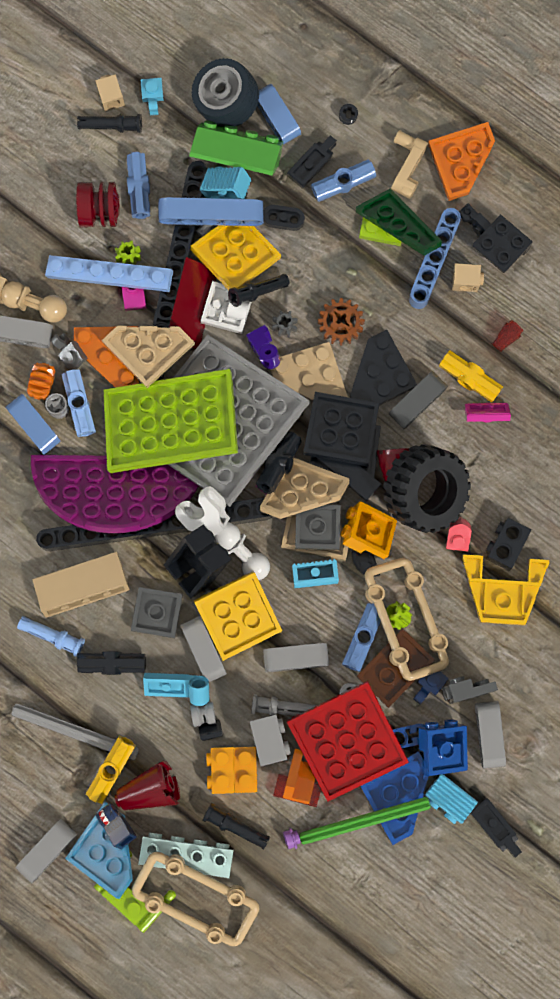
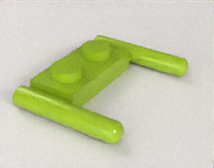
[94,850,176,933]

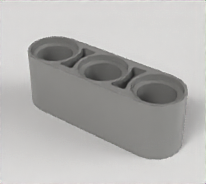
[0,316,54,348]
[180,616,227,682]
[263,643,329,672]
[475,701,506,769]
[15,819,78,884]

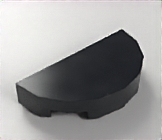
[352,550,380,577]

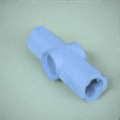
[61,370,96,437]

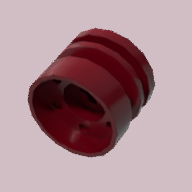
[76,181,120,228]

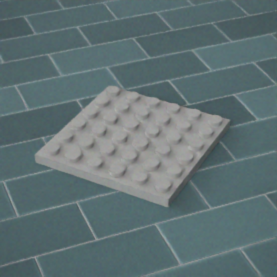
[168,334,310,507]

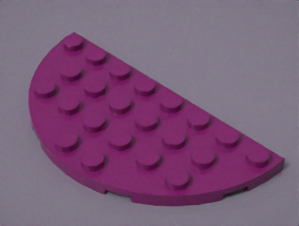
[31,455,199,533]

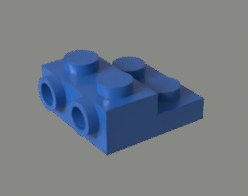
[419,719,468,776]

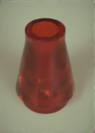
[492,320,523,352]

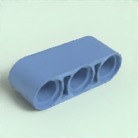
[257,84,301,145]
[5,394,61,455]

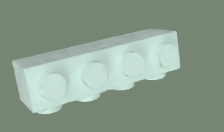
[138,832,234,878]

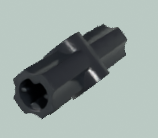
[256,431,302,494]
[77,651,146,675]

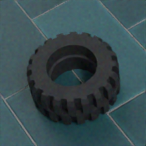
[383,444,471,533]

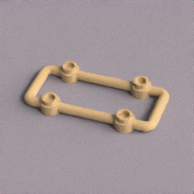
[364,558,449,681]
[132,852,259,946]

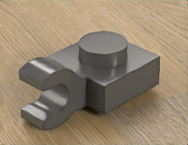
[51,333,88,370]

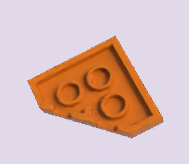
[428,122,495,201]
[74,326,139,388]

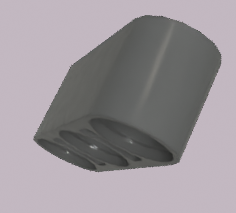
[389,371,448,429]

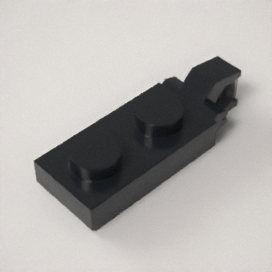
[287,135,337,189]
[459,203,491,236]
[470,798,522,858]

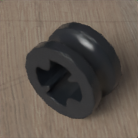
[339,104,358,125]

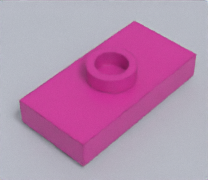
[122,287,147,311]
[465,403,511,423]

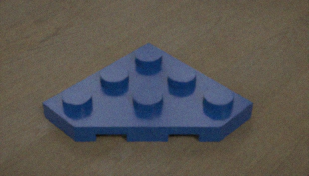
[360,752,429,845]

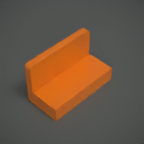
[283,749,315,804]

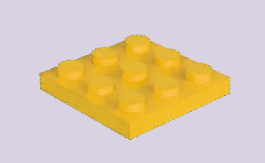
[190,225,281,290]
[194,571,282,661]

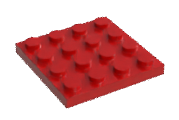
[287,681,409,802]

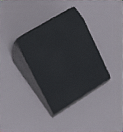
[198,719,224,741]

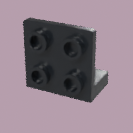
[473,214,533,273]

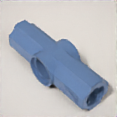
[127,152,151,219]
[311,159,376,202]
[342,603,381,672]

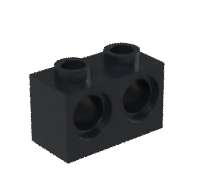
[485,518,532,571]

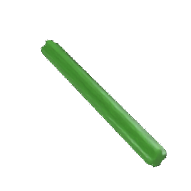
[299,797,431,845]

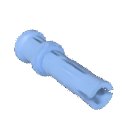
[17,616,85,657]

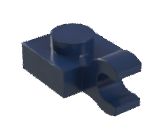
[413,671,449,704]

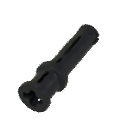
[77,113,142,133]
[228,274,290,307]
[202,803,270,850]

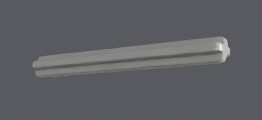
[11,703,139,760]

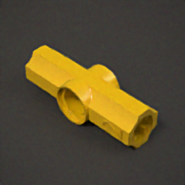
[439,350,503,403]
[86,736,136,804]

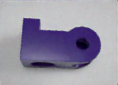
[246,325,280,369]

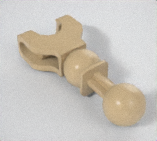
[0,273,67,323]

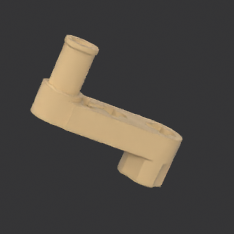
[391,130,429,199]

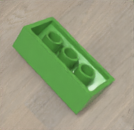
[189,121,283,176]

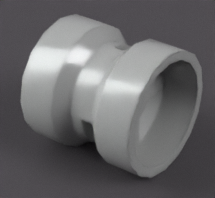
[45,393,70,419]
[190,701,216,727]

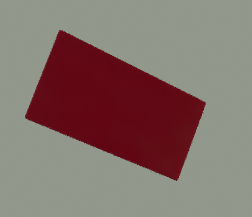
[169,257,216,349]

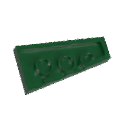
[356,188,442,256]

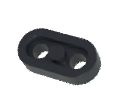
[263,205,305,231]

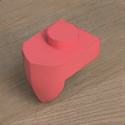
[446,516,472,552]

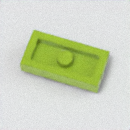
[359,217,401,246]

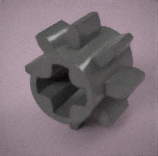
[272,311,298,338]

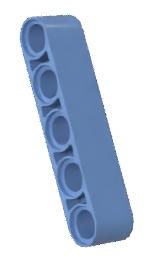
[158,197,264,226]
[409,208,461,309]

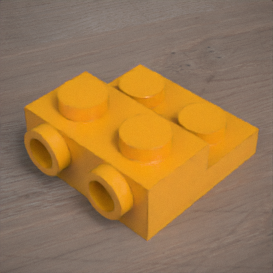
[341,501,397,559]
[206,747,257,794]

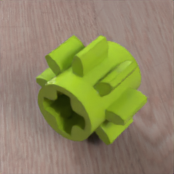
[115,241,141,265]
[386,601,412,630]

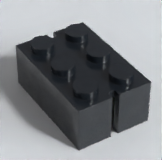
[164,524,231,599]

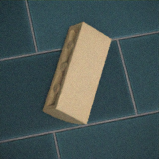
[32,552,130,618]

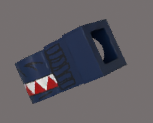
[96,803,137,849]

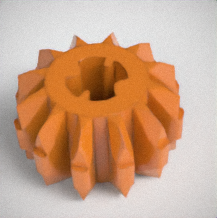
[27,362,55,400]

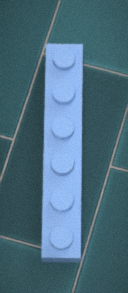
[45,255,173,292]

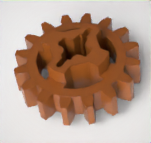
[318,298,365,346]

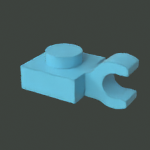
[141,78,164,116]

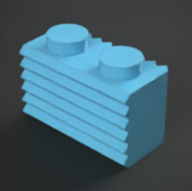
[200,166,251,199]
[292,559,339,588]
[424,774,478,824]

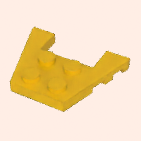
[462,554,549,626]

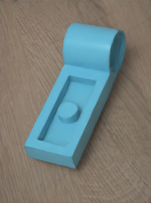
[143,673,210,706]

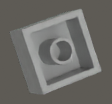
[250,715,291,767]

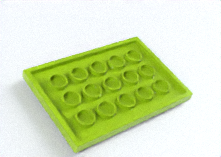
[104,369,238,473]

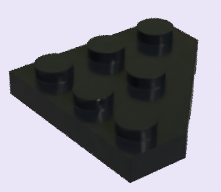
[350,330,417,406]

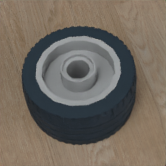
[191,58,259,127]

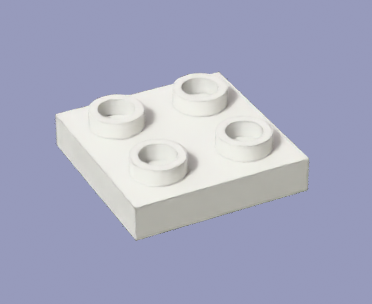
[201,281,252,334]

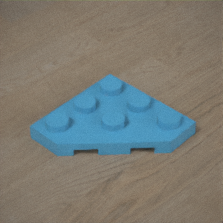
[65,802,133,899]

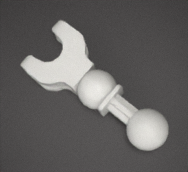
[175,486,270,580]

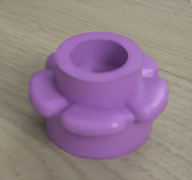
[283,827,301,850]

